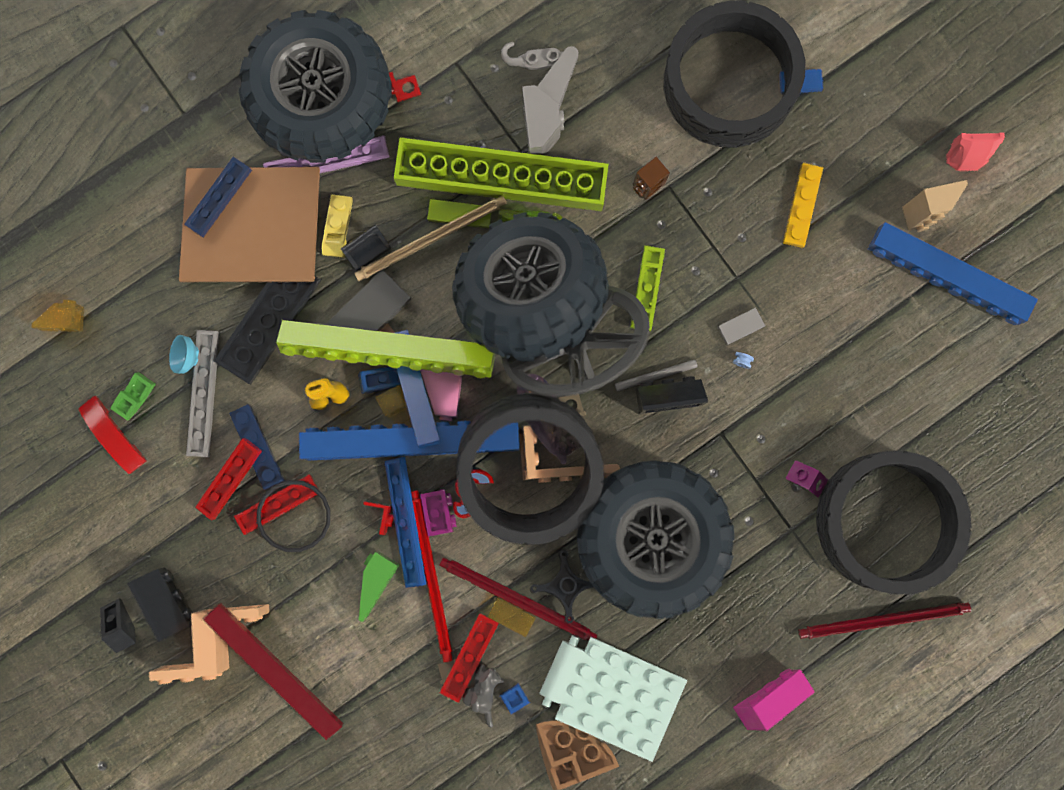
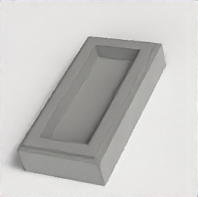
[717,308,765,345]

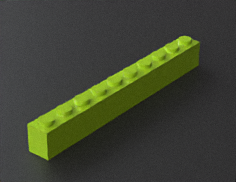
[276,320,495,378]

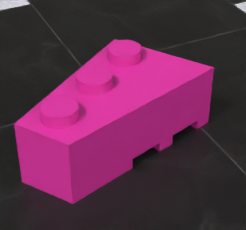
[733,668,815,731]

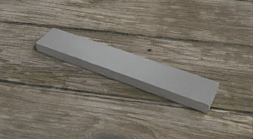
[186,330,220,457]

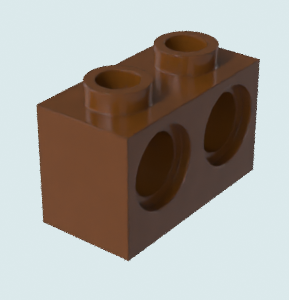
[633,157,670,200]

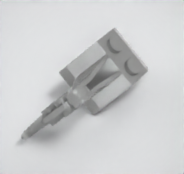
[501,42,578,156]

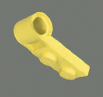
[322,195,353,258]

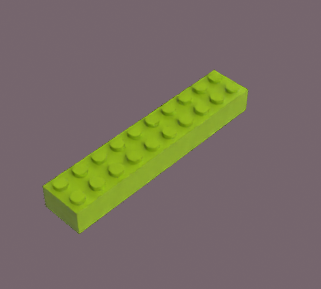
[394,138,609,211]

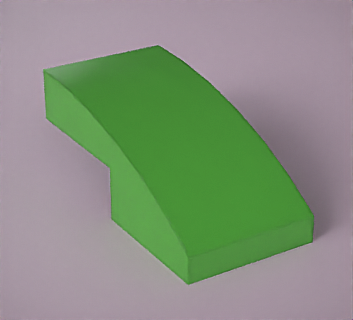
[110,372,156,420]

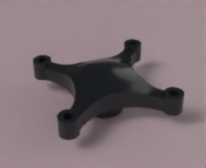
[530,550,595,624]

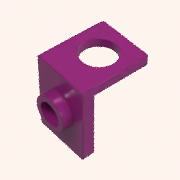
[786,461,828,498]

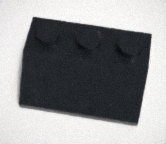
[636,376,708,414]
[127,568,193,642]

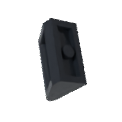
[341,224,391,271]

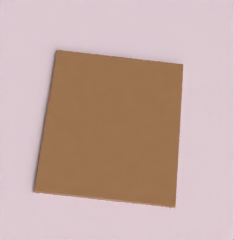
[179,167,320,282]

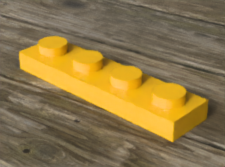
[783,163,823,248]

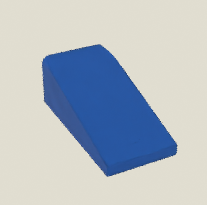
[358,367,401,394]

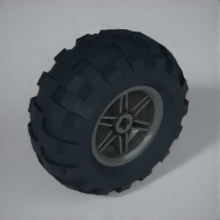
[238,10,391,163]
[452,212,609,361]
[577,460,735,619]

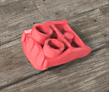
[946,133,1005,171]

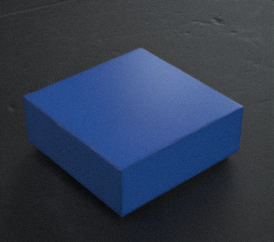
[500,683,530,714]

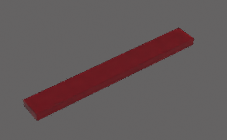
[202,602,343,740]

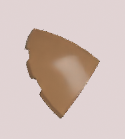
[536,721,619,790]

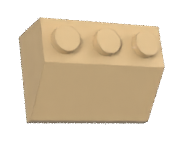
[902,180,968,232]

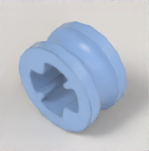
[733,352,754,369]

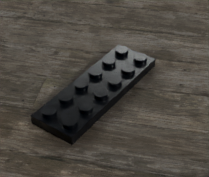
[214,276,321,385]

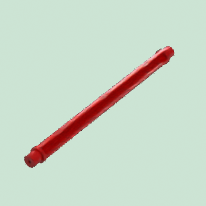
[411,491,453,663]

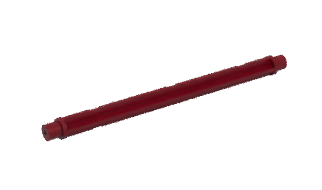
[439,557,598,641]
[798,602,971,639]

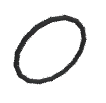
[257,480,331,552]

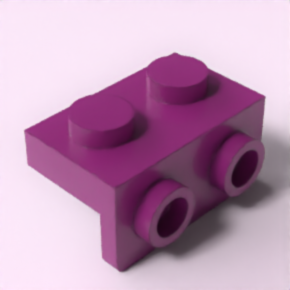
[420,489,457,537]

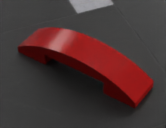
[78,395,147,474]

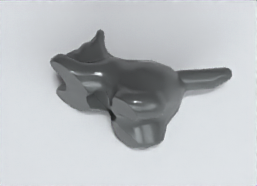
[463,663,504,728]

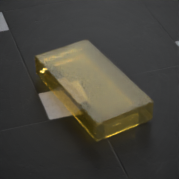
[488,597,536,637]

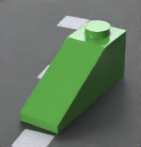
[359,551,400,622]

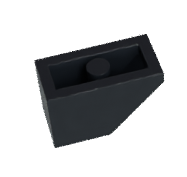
[100,598,136,653]

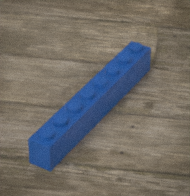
[868,222,1038,325]

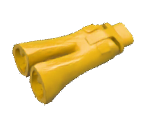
[305,379,350,410]

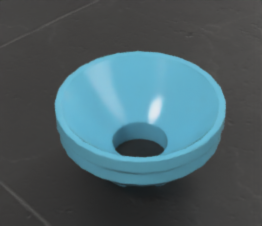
[169,335,199,374]

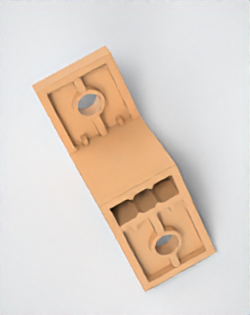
[149,604,269,684]

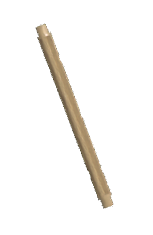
[355,195,507,281]

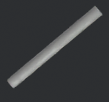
[615,359,698,392]

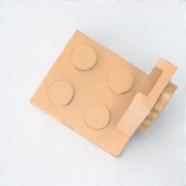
[519,426,620,483]

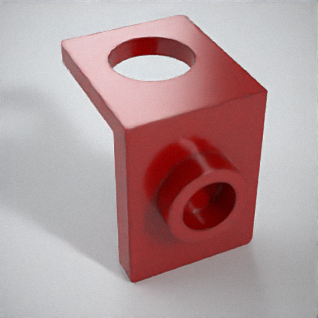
[389,72,421,102]
[363,502,393,535]

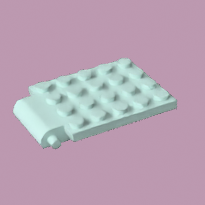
[540,635,687,762]

